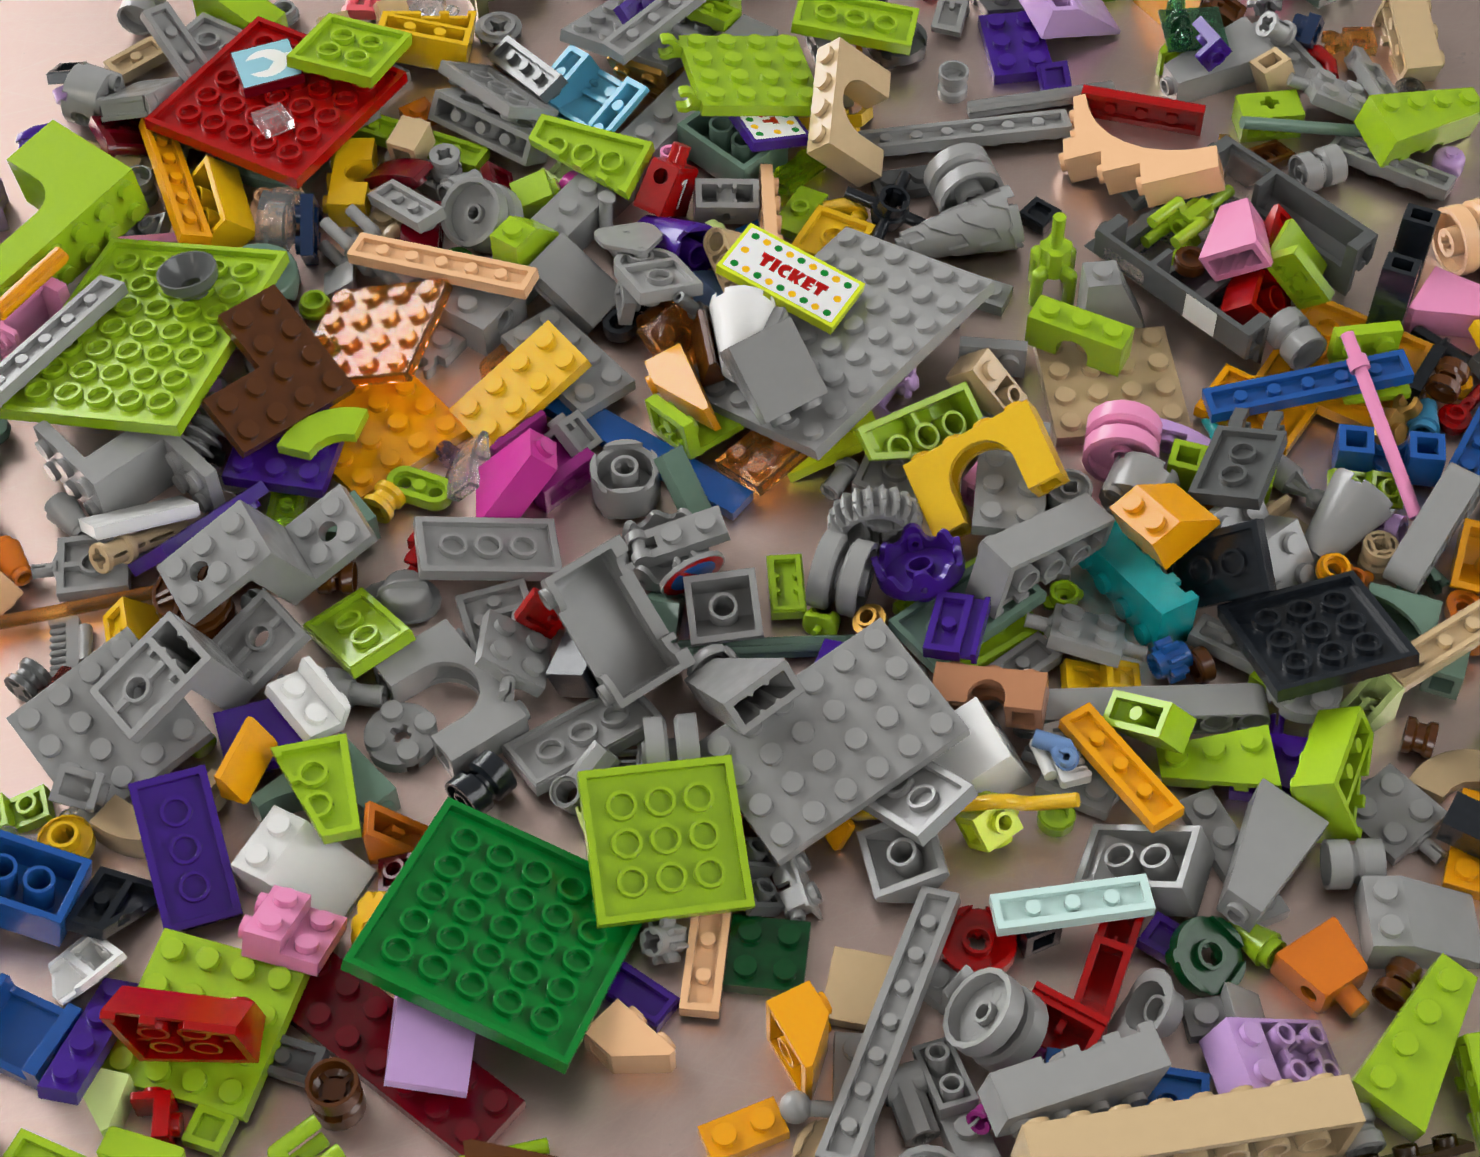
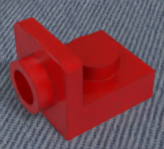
[514,587,565,640]

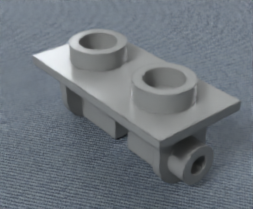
[771,851,823,921]

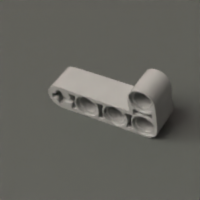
[1382,462,1480,594]

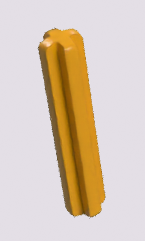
[0,247,69,321]

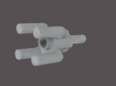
[318,204,407,295]

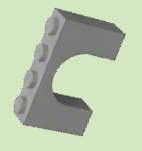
[373,619,531,778]

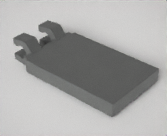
[1188,407,1288,510]

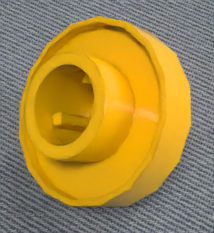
[37,815,96,859]

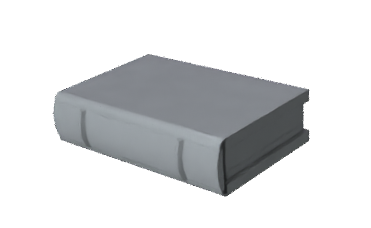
[96,76,184,122]
[528,232,617,335]

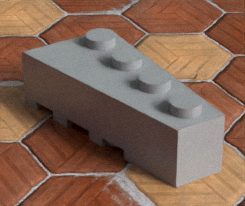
[977,1020,1172,1138]

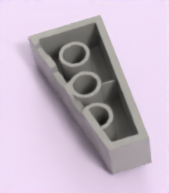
[965,493,1115,619]

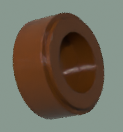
[1173,246,1206,278]
[1188,646,1217,684]

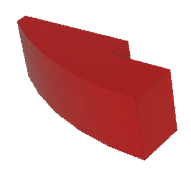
[1073,917,1145,1020]

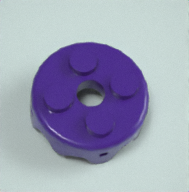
[871,523,965,602]

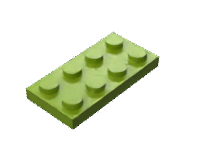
[791,0,919,56]

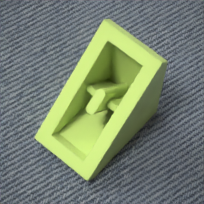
[1339,674,1405,732]
[83,1068,138,1137]

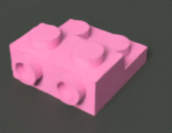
[238,885,348,977]

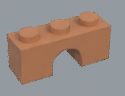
[932,661,1049,730]

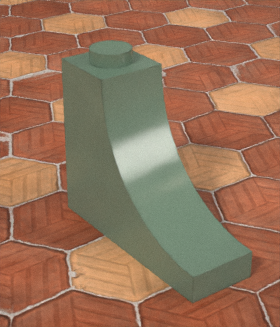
[250,732,401,823]

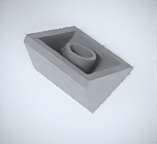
[856,822,950,904]

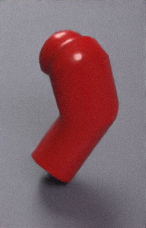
[1306,44,1339,79]

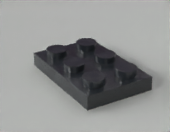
[1166,518,1277,610]

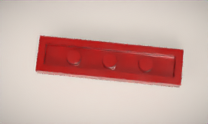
[1081,84,1206,136]

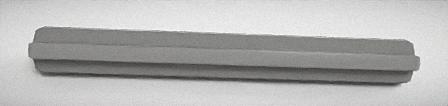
[966,81,1116,119]

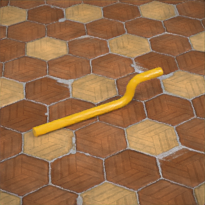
[851,792,1080,821]

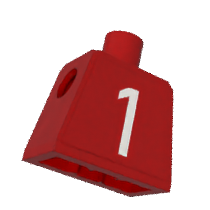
[633,141,698,217]

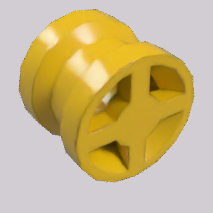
[363,479,406,524]

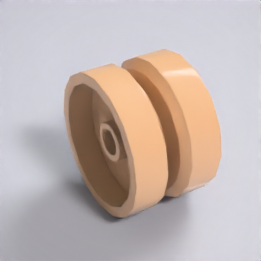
[1432,197,1480,276]

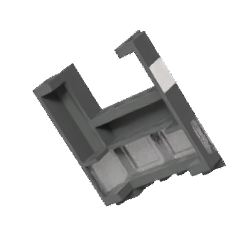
[1084,135,1378,364]

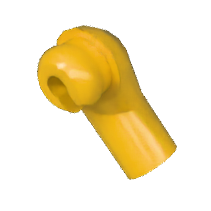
[823,197,868,221]

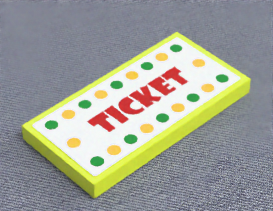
[715,223,865,335]

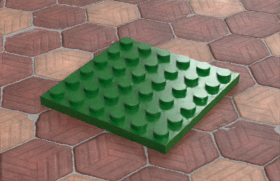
[341,797,644,1074]

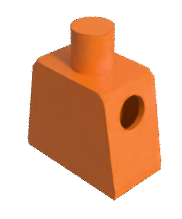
[1270,916,1370,1018]

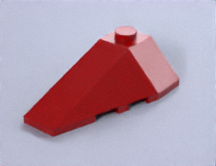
[1220,203,1298,341]

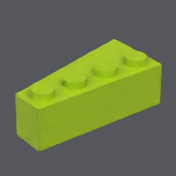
[1354,87,1480,168]
[1351,953,1478,1143]

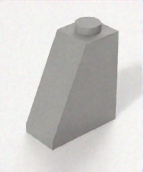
[1076,260,1145,328]

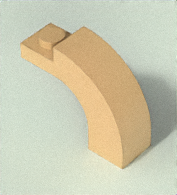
[89,768,227,859]

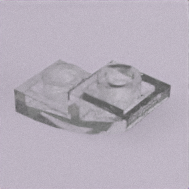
[447,430,490,502]

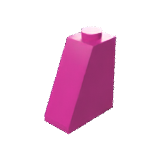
[476,428,557,518]

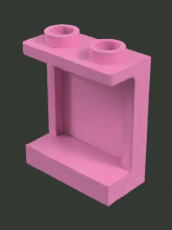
[0,277,70,361]

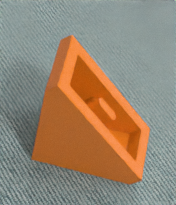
[362,801,429,865]

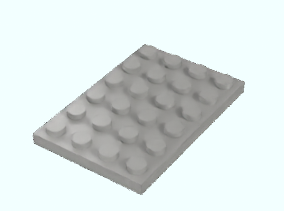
[699,617,970,867]

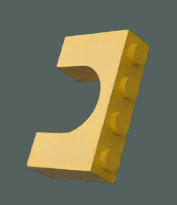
[902,399,1070,538]

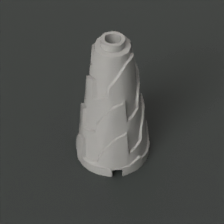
[895,185,1025,258]

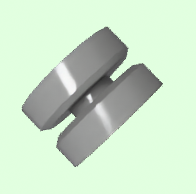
[924,142,1004,213]
[441,176,524,254]
[805,530,878,618]
[641,712,701,764]
[942,967,1049,1072]

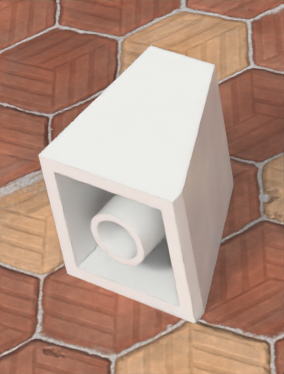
[933,697,1034,794]

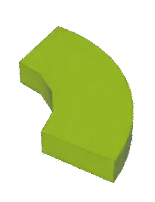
[277,407,369,460]

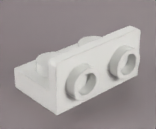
[264,656,351,741]

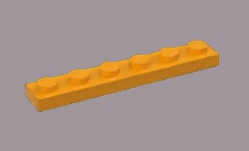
[138,117,213,245]

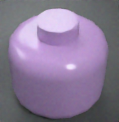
[1431,146,1465,178]

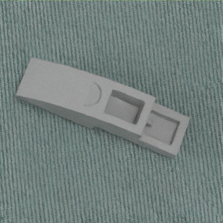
[912,1037,1001,1157]

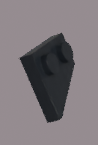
[66,866,158,941]

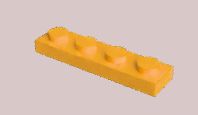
[1058,702,1185,834]

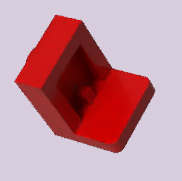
[130,1087,184,1145]

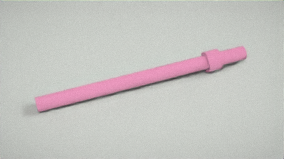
[1340,331,1421,521]

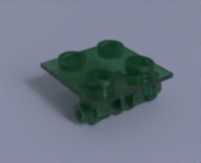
[1158,0,1229,52]

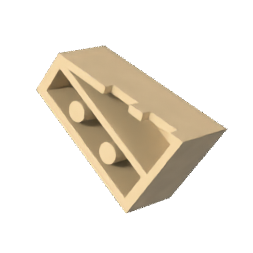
[1372,0,1445,84]

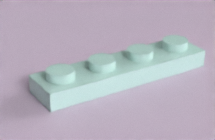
[989,873,1156,937]

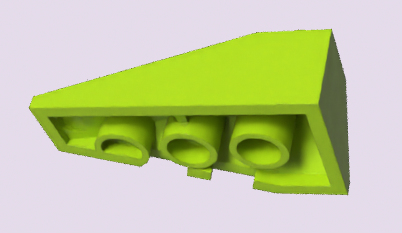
[854,381,983,462]

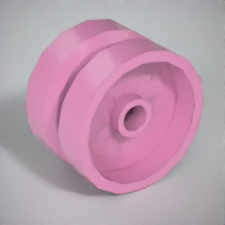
[1082,400,1163,482]

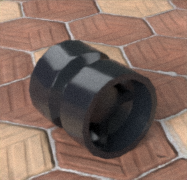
[445,750,517,814]

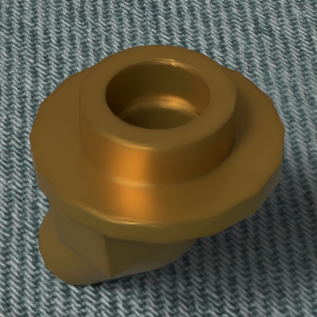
[852,603,888,633]

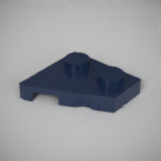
[295,193,324,265]

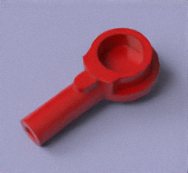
[1438,384,1480,436]

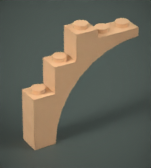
[1059,94,1225,208]

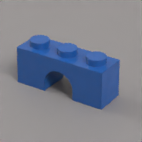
[1332,424,1446,487]

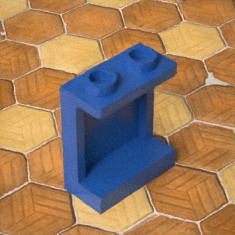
[0,973,83,1090]

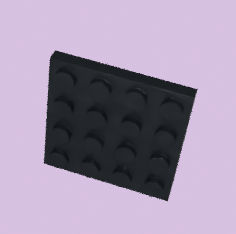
[1217,570,1420,703]

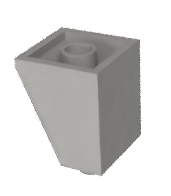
[719,316,828,428]

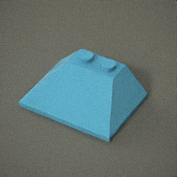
[535,44,650,132]

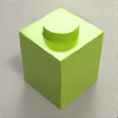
[509,169,561,219]

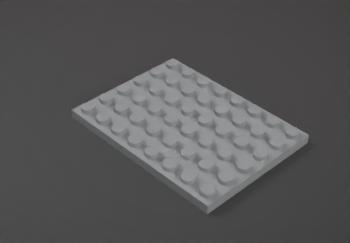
[693,226,995,460]

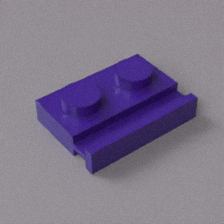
[922,591,991,664]

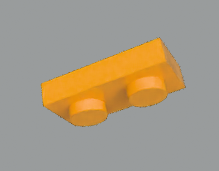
[697,1096,790,1157]

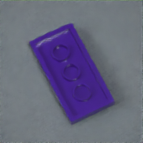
[128,764,243,932]

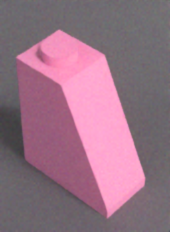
[1198,198,1273,282]
[1403,266,1480,338]

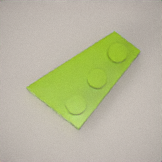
[1156,724,1283,792]
[270,733,362,844]

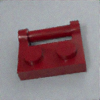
[89,116,148,158]

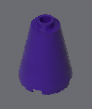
[638,215,713,272]

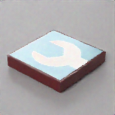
[229,38,306,98]

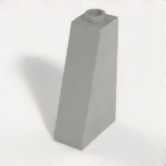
[1160,16,1272,102]
[684,658,805,735]
[1216,778,1329,933]

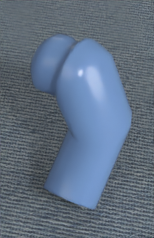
[1031,729,1080,771]

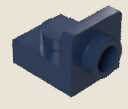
[1292,12,1325,49]

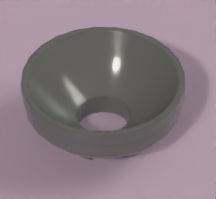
[156,251,219,302]

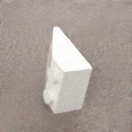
[230,805,378,917]

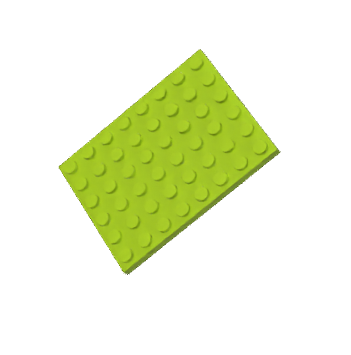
[0,238,290,437]

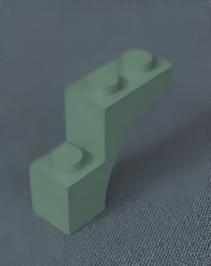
[1369,582,1471,700]

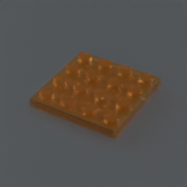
[315,279,453,386]

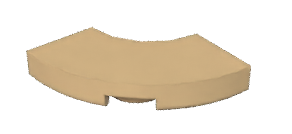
[1409,749,1480,804]

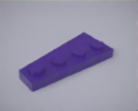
[128,480,269,577]

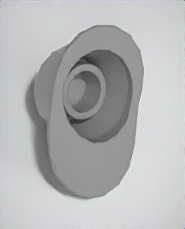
[365,569,442,625]
[1107,967,1185,1039]

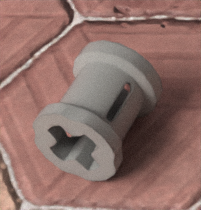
[1256,11,1297,47]

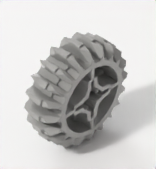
[827,484,923,558]

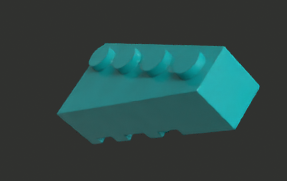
[1078,520,1199,653]

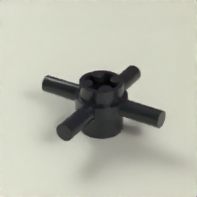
[844,170,926,240]

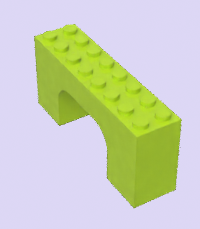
[0,120,150,297]

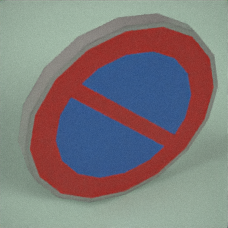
[659,550,725,596]

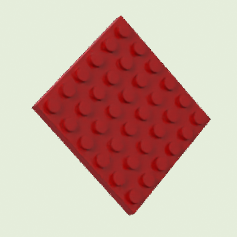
[144,16,408,189]

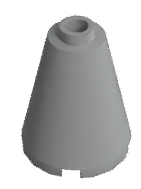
[1304,467,1396,564]

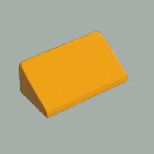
[214,716,278,804]

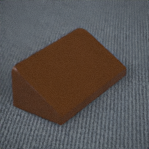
[691,308,725,387]

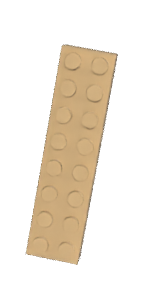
[1010,1073,1366,1157]

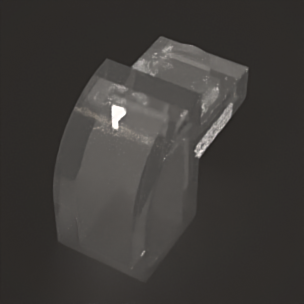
[255,187,305,252]

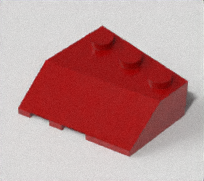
[99,985,266,1063]

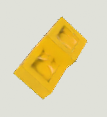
[1060,658,1141,688]

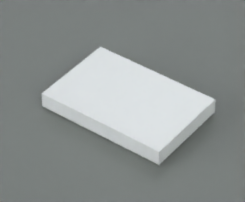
[78,495,201,541]

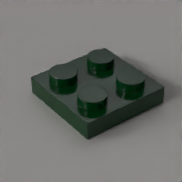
[723,914,811,997]

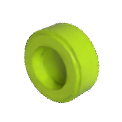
[1037,808,1076,837]

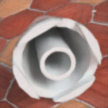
[709,285,776,383]

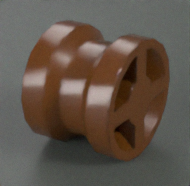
[1399,716,1439,759]

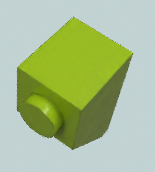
[490,216,559,266]
[1103,689,1197,754]

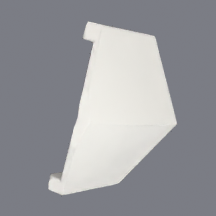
[48,935,127,1005]

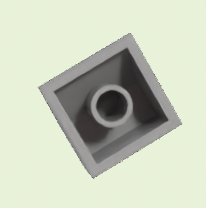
[683,567,764,647]

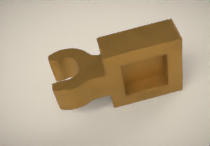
[1373,394,1423,445]

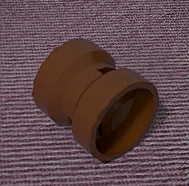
[1425,356,1471,404]
[317,559,358,595]
[1371,956,1425,1013]

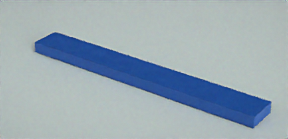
[543,398,754,521]

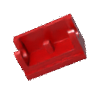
[1032,981,1110,1051]

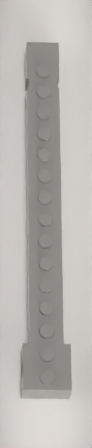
[432,14,778,357]

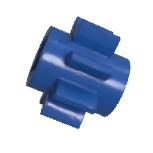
[1147,636,1193,685]

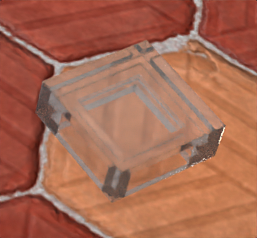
[251,102,295,139]

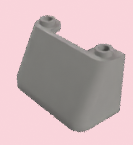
[538,534,696,709]

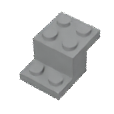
[1209,500,1318,590]

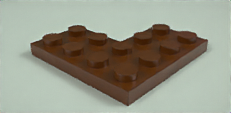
[201,284,356,459]

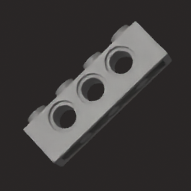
[428,87,548,166]

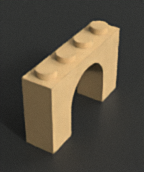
[806,37,891,187]

